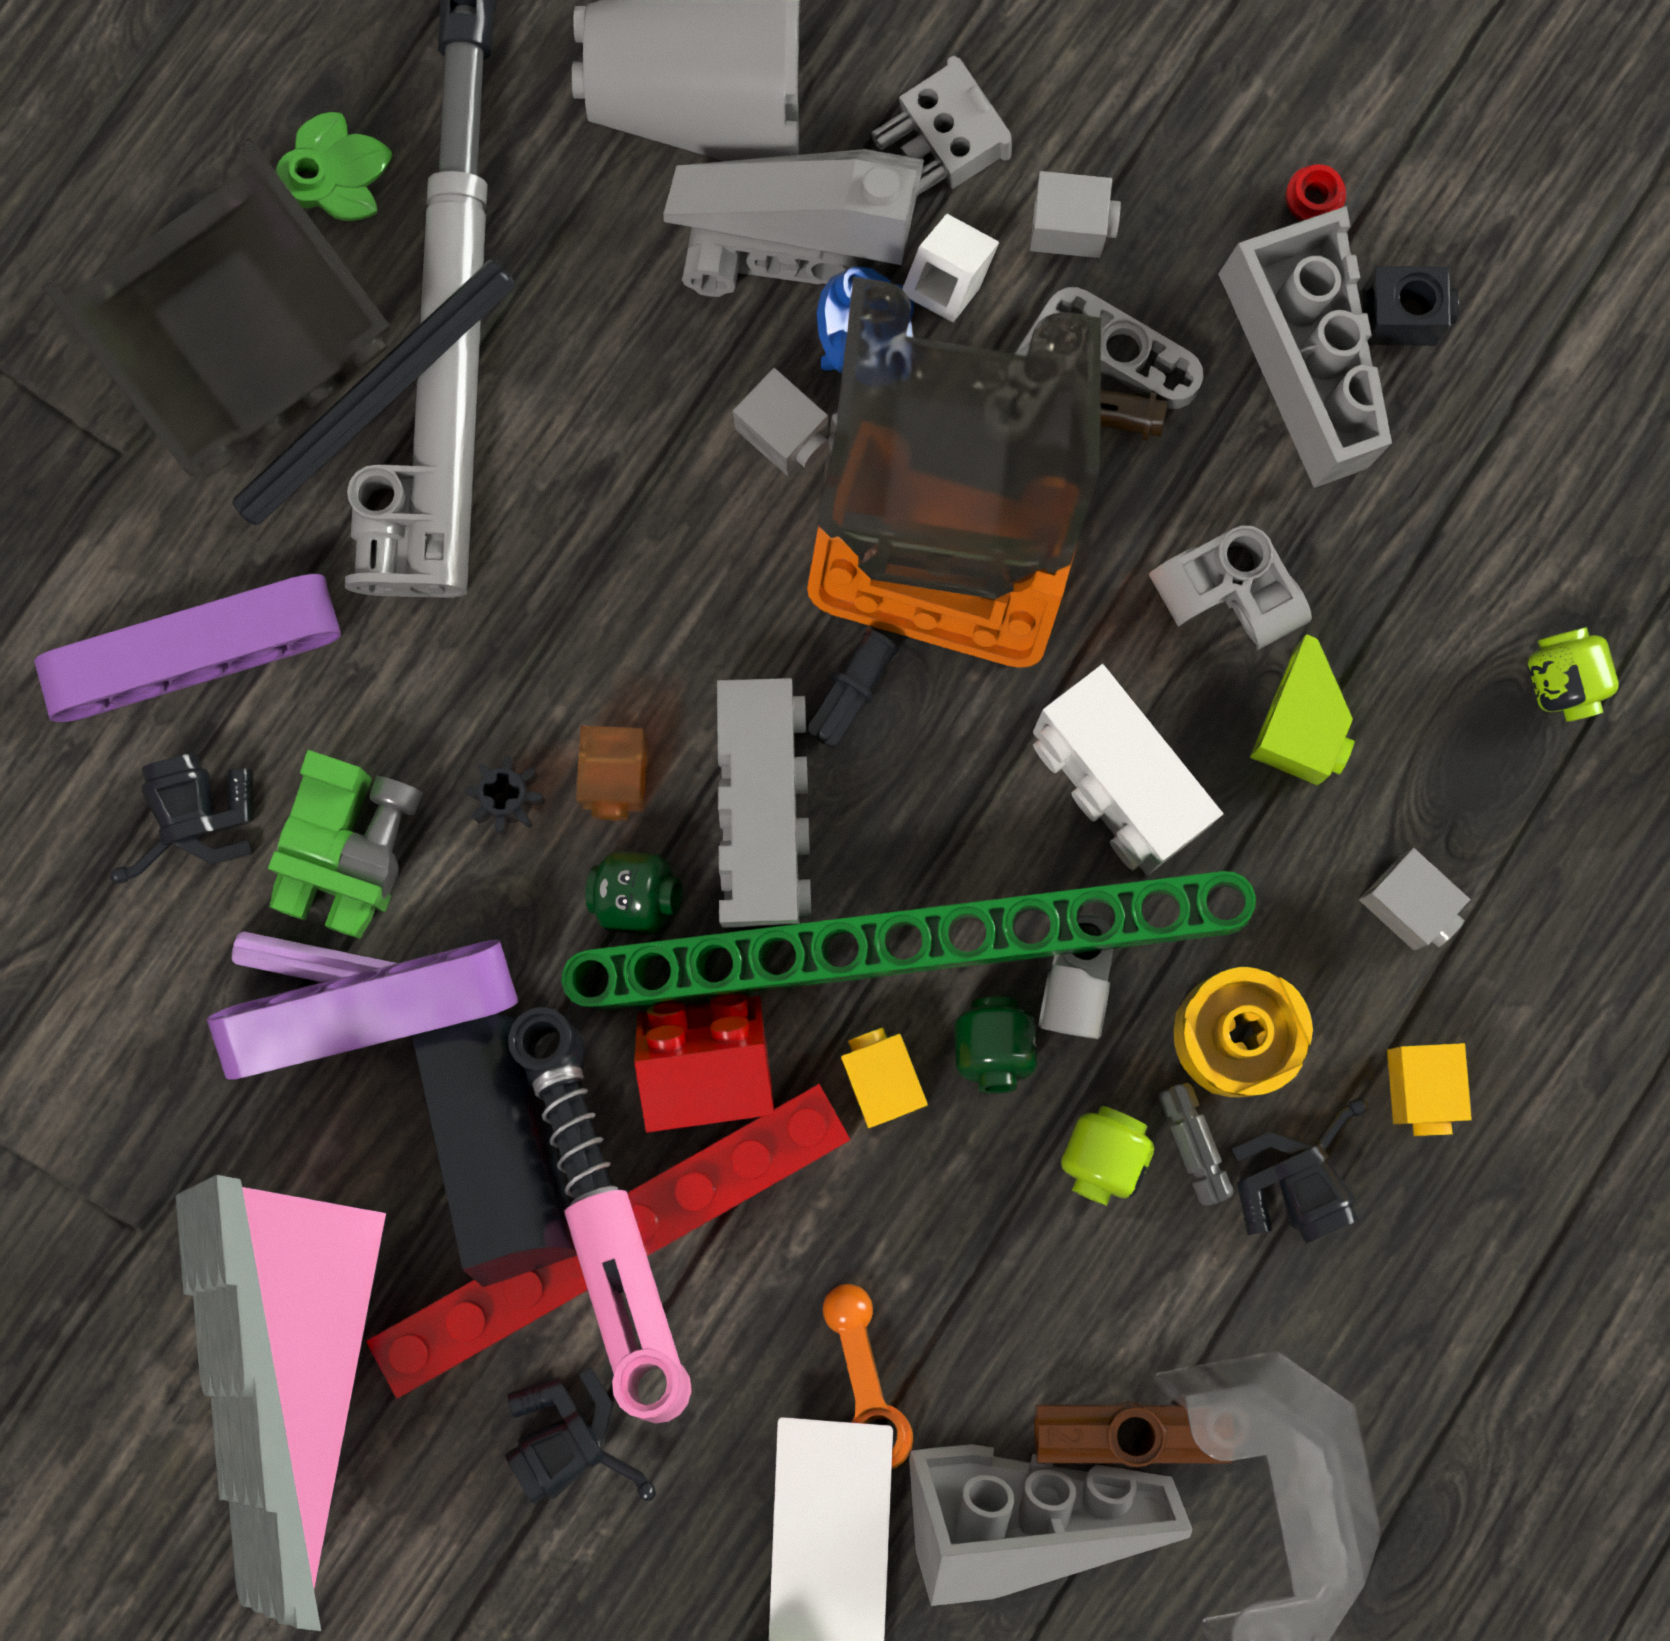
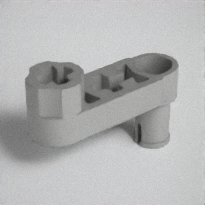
[682,227,859,297]

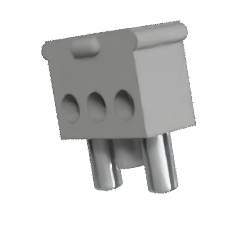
[872,56,1012,196]

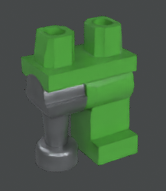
[268,750,423,939]

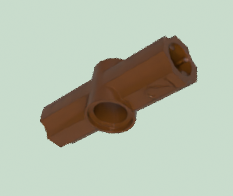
[1034,1401,1234,1468]

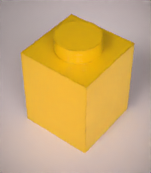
[841,1028,928,1129]
[1387,1043,1472,1136]

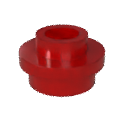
[1285,164,1346,221]

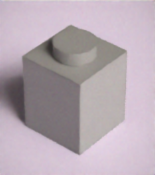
[1030,171,1121,258]
[732,368,829,476]
[1359,848,1471,951]

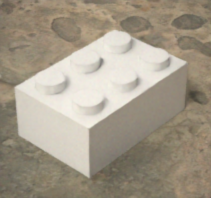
[1033,664,1223,876]

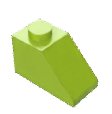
[1250,634,1354,786]

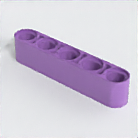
[34,574,341,722]
[206,940,518,1080]

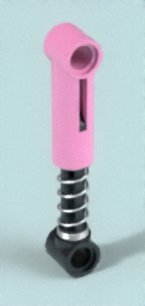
[508,1007,691,1423]

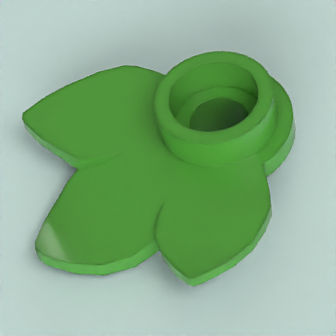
[276,112,392,221]

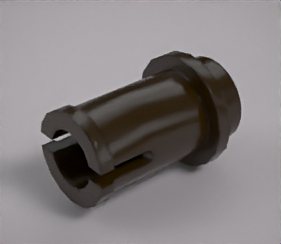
[1089,387,1168,441]

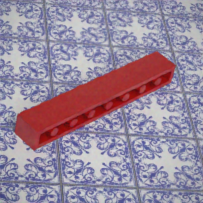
[366,1084,851,1399]

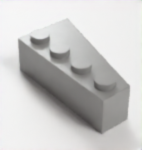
[717,678,811,933]

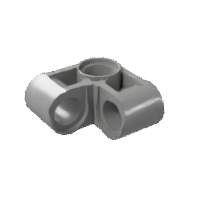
[1149,525,1312,650]
[1038,913,1113,1039]

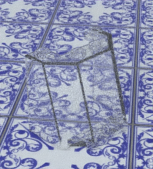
[1154,1351,1381,1641]

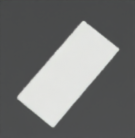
[769,1417,893,1641]

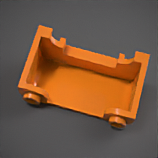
[807,422,1092,668]

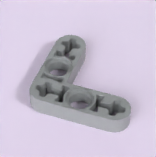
[982,287,1203,447]

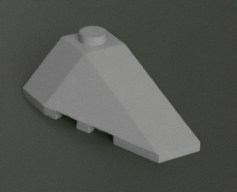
[663,149,924,265]
[909,1444,1193,1606]

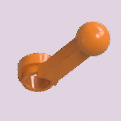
[823,1284,913,1470]

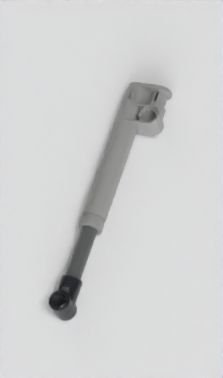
[345,0,498,598]

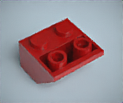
[634,993,774,1133]

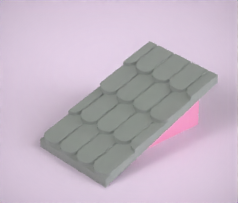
[175,1175,386,1631]

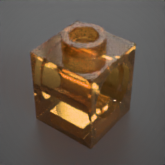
[576,726,648,821]

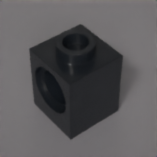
[1363,266,1459,346]

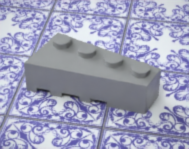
[1219,206,1392,488]

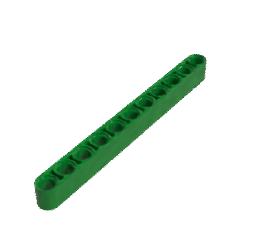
[561,871,1256,1010]

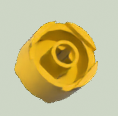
[1174,967,1313,1098]

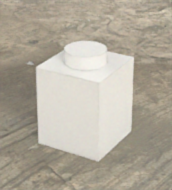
[901,214,999,322]

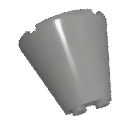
[572,0,801,161]

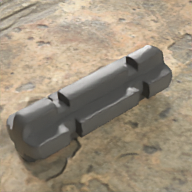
[1159,1083,1233,1206]

